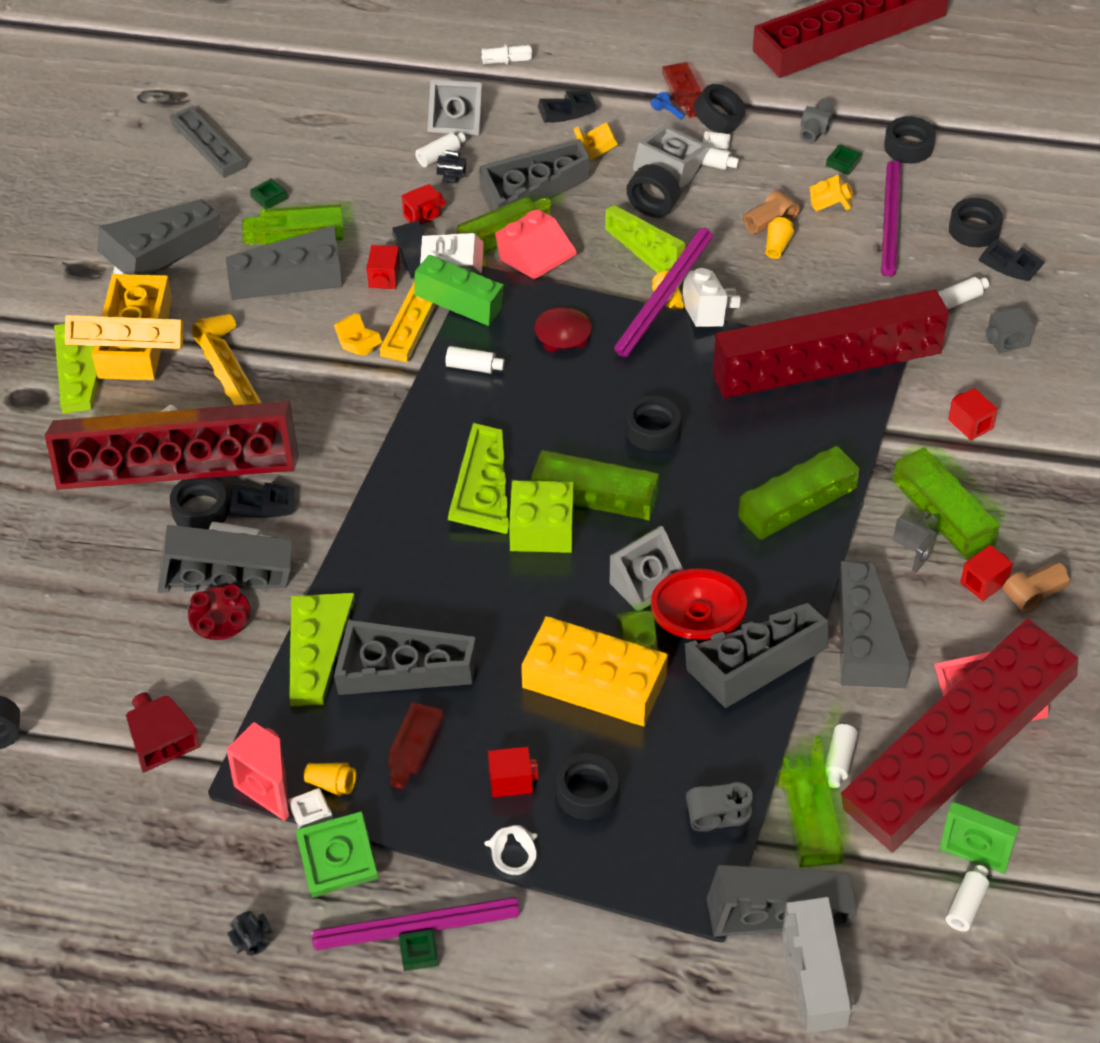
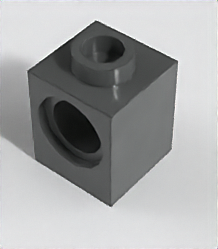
[986,307,1034,354]

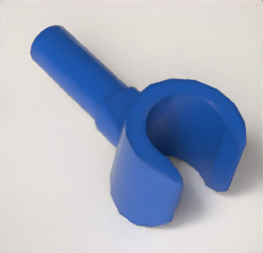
[650,92,685,120]

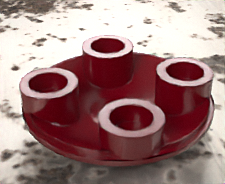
[535,307,591,352]
[188,584,251,640]

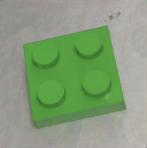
[939,802,1019,874]
[295,811,379,898]

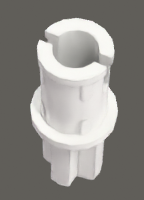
[481,44,532,65]

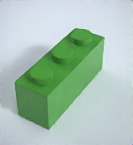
[414,254,504,326]

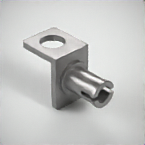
[893,511,938,573]

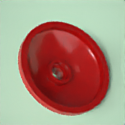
[651,569,747,640]

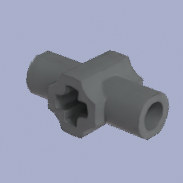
[800,99,834,143]

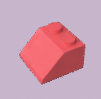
[495,209,577,280]
[226,722,289,821]

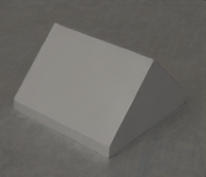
[427,80,484,135]
[610,526,683,611]

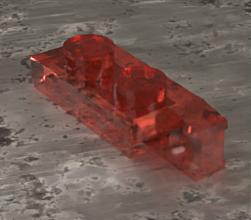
[662,62,701,118]
[388,702,444,789]

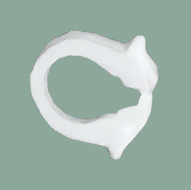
[485,825,537,875]

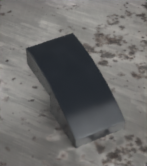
[538,91,597,123]
[392,221,425,279]
[978,238,1045,281]
[228,482,294,518]

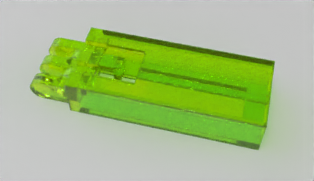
[457,197,551,254]
[242,204,343,246]
[782,754,844,868]

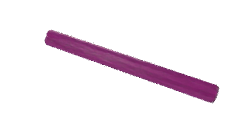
[881,160,901,277]
[614,228,713,357]
[312,897,520,950]

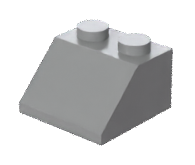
[632,125,710,189]

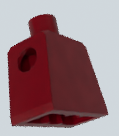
[126,692,201,773]

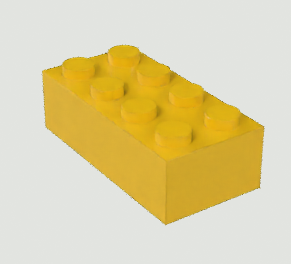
[92,274,172,380]
[522,616,668,727]

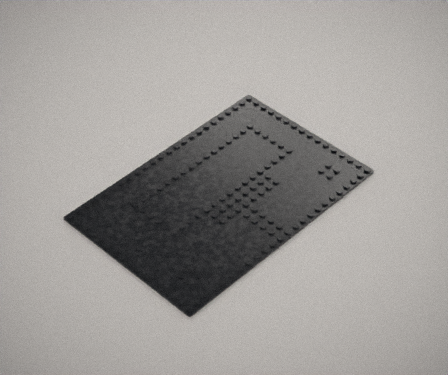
[208,266,905,943]

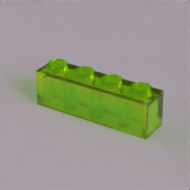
[738,446,860,540]
[892,447,1000,560]
[531,450,659,520]

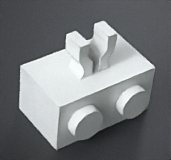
[420,233,484,274]
[682,268,741,327]

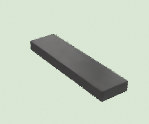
[170,106,247,178]

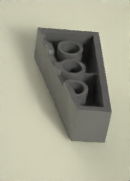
[479,139,589,226]
[97,199,220,275]
[158,525,292,592]
[334,620,478,695]

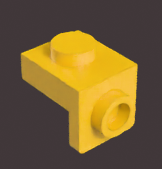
[574,122,618,160]
[809,174,854,212]
[334,313,383,356]

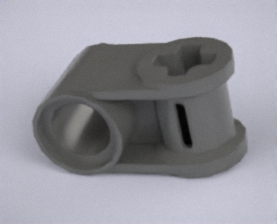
[686,782,753,831]

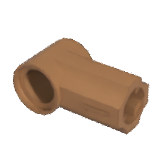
[743,190,800,235]
[1003,562,1070,613]

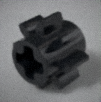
[436,150,467,183]
[227,911,273,956]

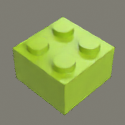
[509,481,573,553]

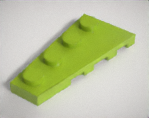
[605,205,685,286]
[54,324,98,414]
[448,423,509,534]
[290,593,355,707]

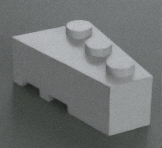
[781,897,855,1034]

